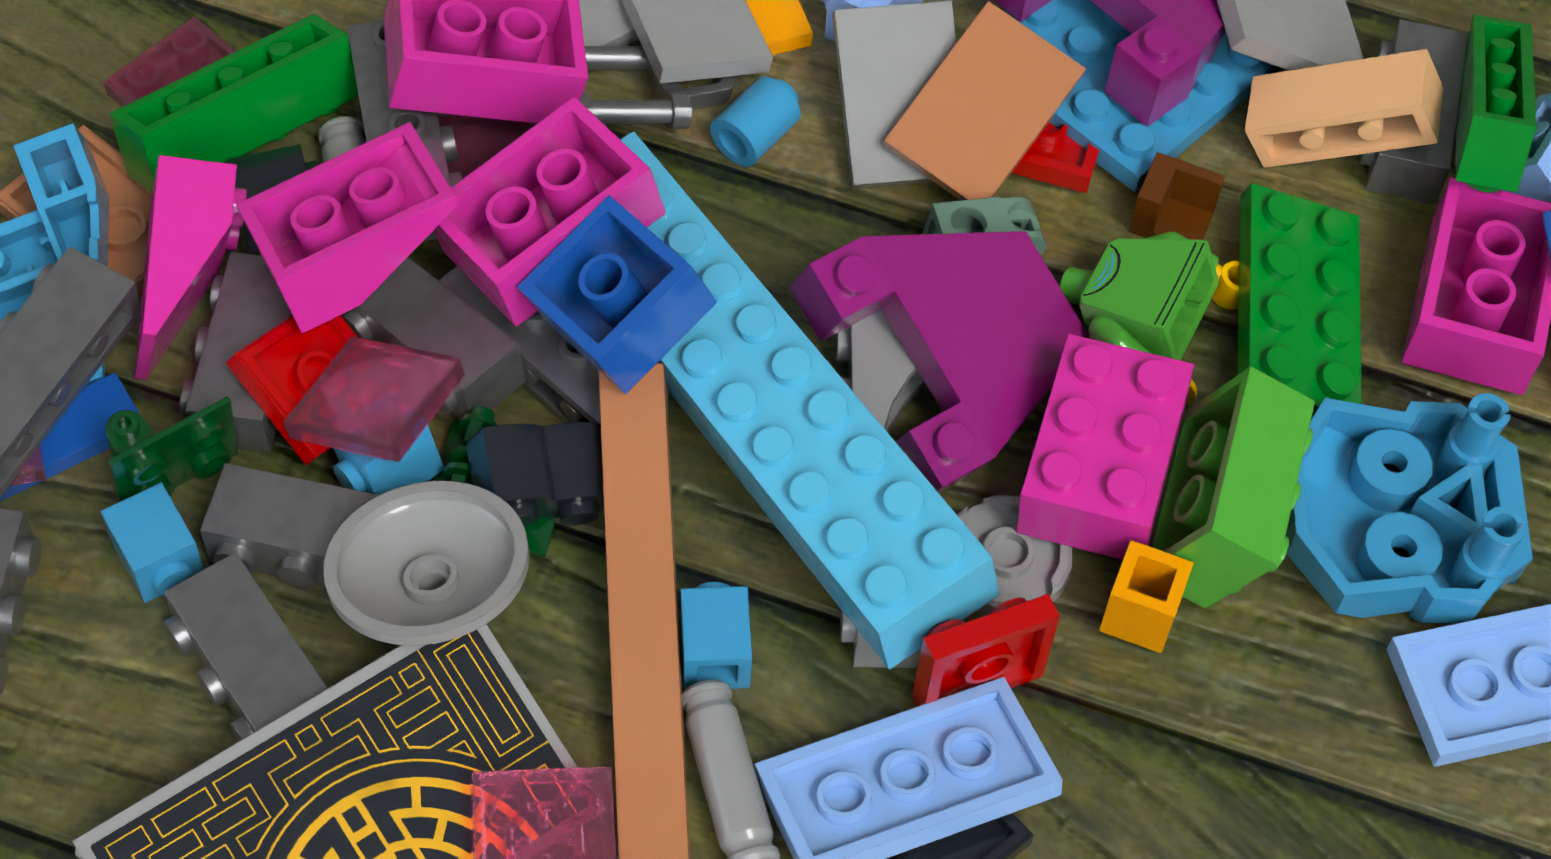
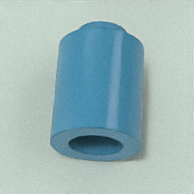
[710,76,801,167]

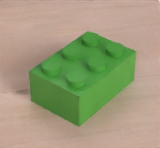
[1149,366,1315,608]

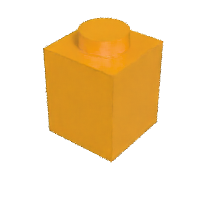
[1099,540,1194,654]

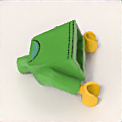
[1060,231,1239,412]

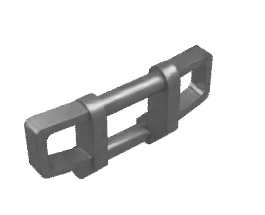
[580,46,735,129]

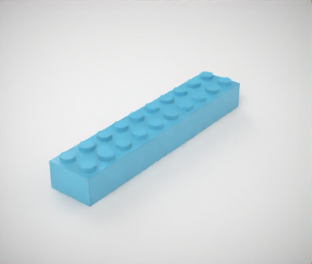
[620,131,1000,670]

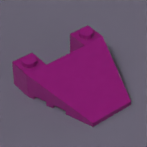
[994,0,1226,127]
[789,231,1089,493]

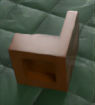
[1128,152,1225,240]

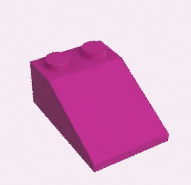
[236,122,459,333]
[134,155,247,380]

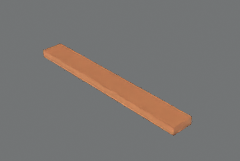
[599,363,691,859]

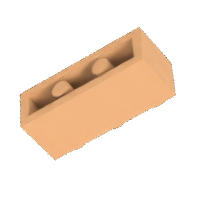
[1245,49,1444,168]

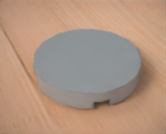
[957,495,1072,615]

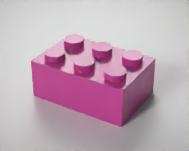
[384,0,588,123]
[434,96,666,327]
[1401,177,1551,396]
[1016,334,1194,560]

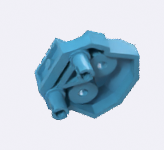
[1285,393,1533,623]

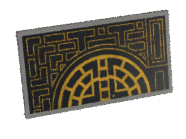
[72,624,605,859]

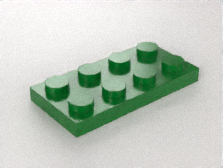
[1237,183,1362,419]

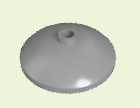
[323,481,530,646]

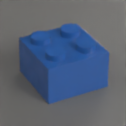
[517,195,717,395]

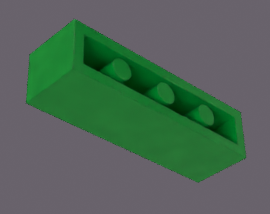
[110,14,359,192]
[1455,14,1537,193]

